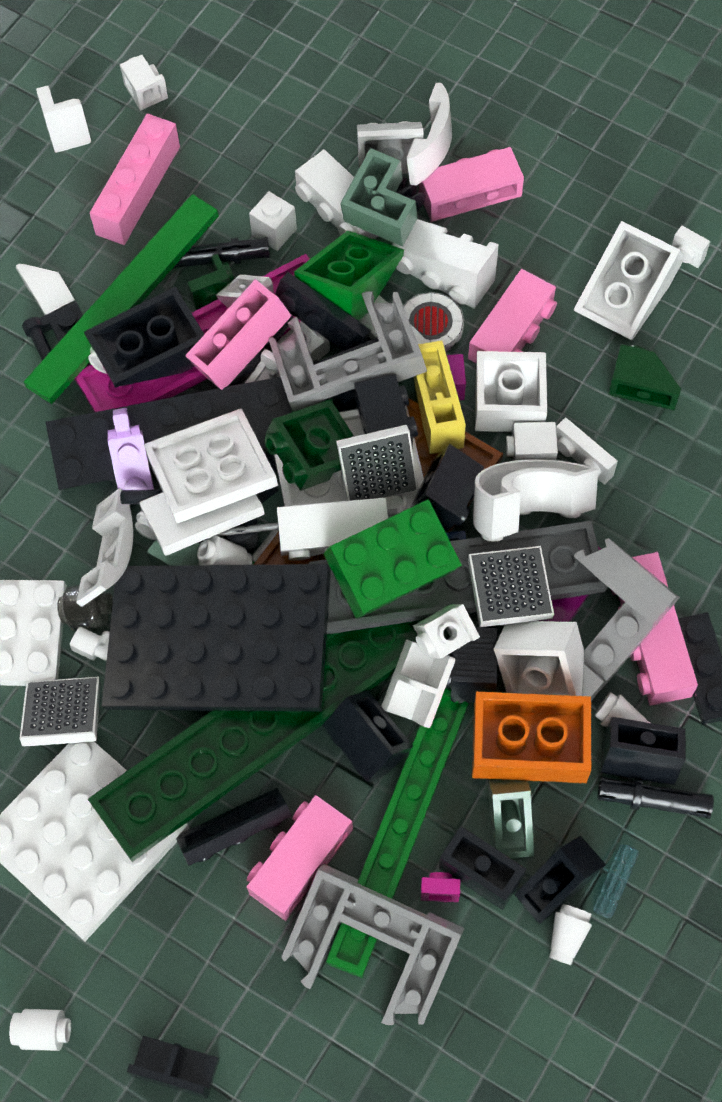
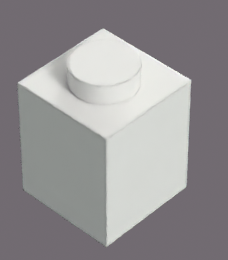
[249,191,297,251]
[506,422,558,461]

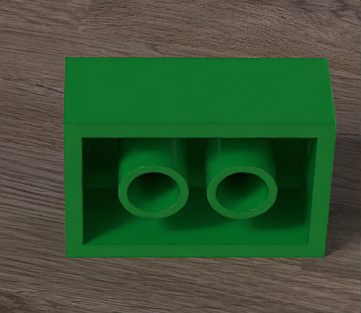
[323,499,462,619]

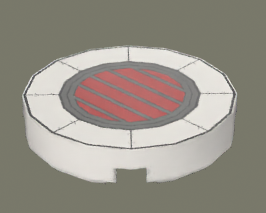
[403,292,464,352]

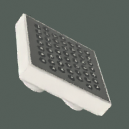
[336,425,418,501]
[468,546,554,627]
[20,677,101,746]

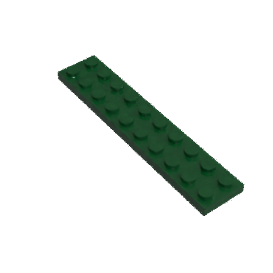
[88,621,419,862]

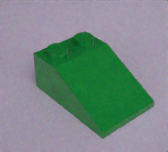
[294,230,404,321]

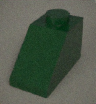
[608,344,681,411]

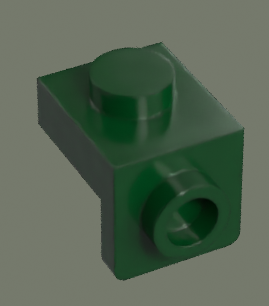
[187,254,234,310]

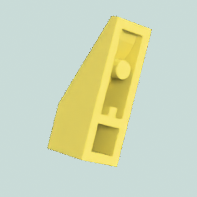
[414,340,466,454]

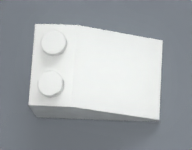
[574,221,685,341]

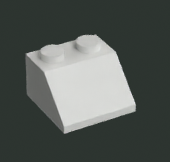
[357,121,424,174]
[475,351,547,432]
[494,621,584,696]

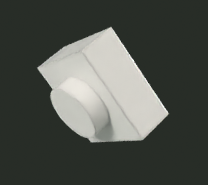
[672,226,710,268]

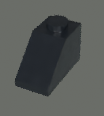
[514,836,606,924]

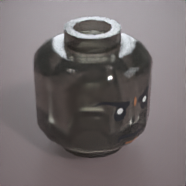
[57,584,113,631]

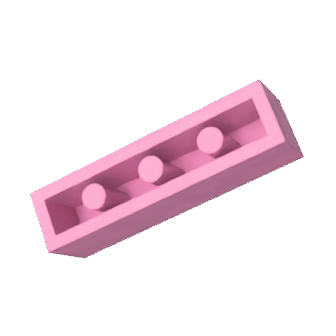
[90,114,180,245]
[611,552,698,706]

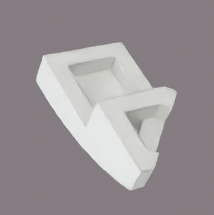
[16,264,75,316]

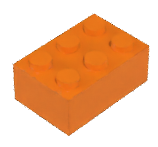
[472,692,591,783]

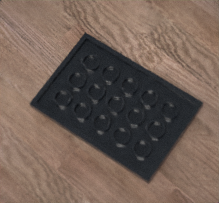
[102,564,331,711]

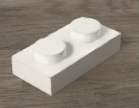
[556,418,618,485]

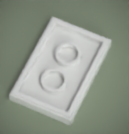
[139,492,265,556]

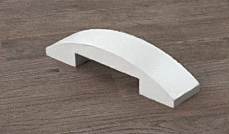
[407,83,452,185]
[76,488,133,606]

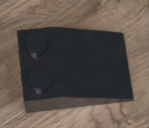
[84,287,204,388]

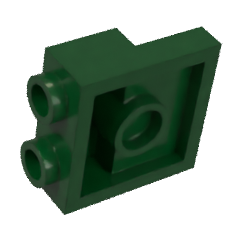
[265,399,355,491]

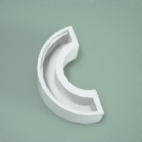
[473,459,599,541]

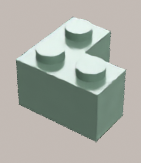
[340,148,418,247]

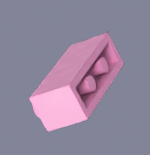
[419,147,524,222]
[468,269,557,363]
[185,279,292,390]
[246,795,353,921]

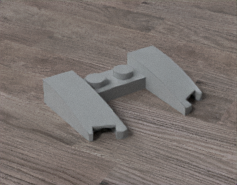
[269,292,427,412]
[538,538,680,701]
[281,864,465,1025]

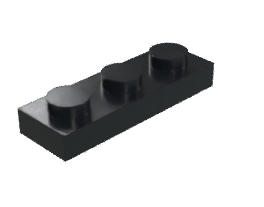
[275,272,371,351]
[678,612,722,725]
[176,788,292,866]

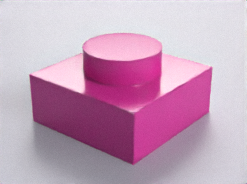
[421,872,460,902]

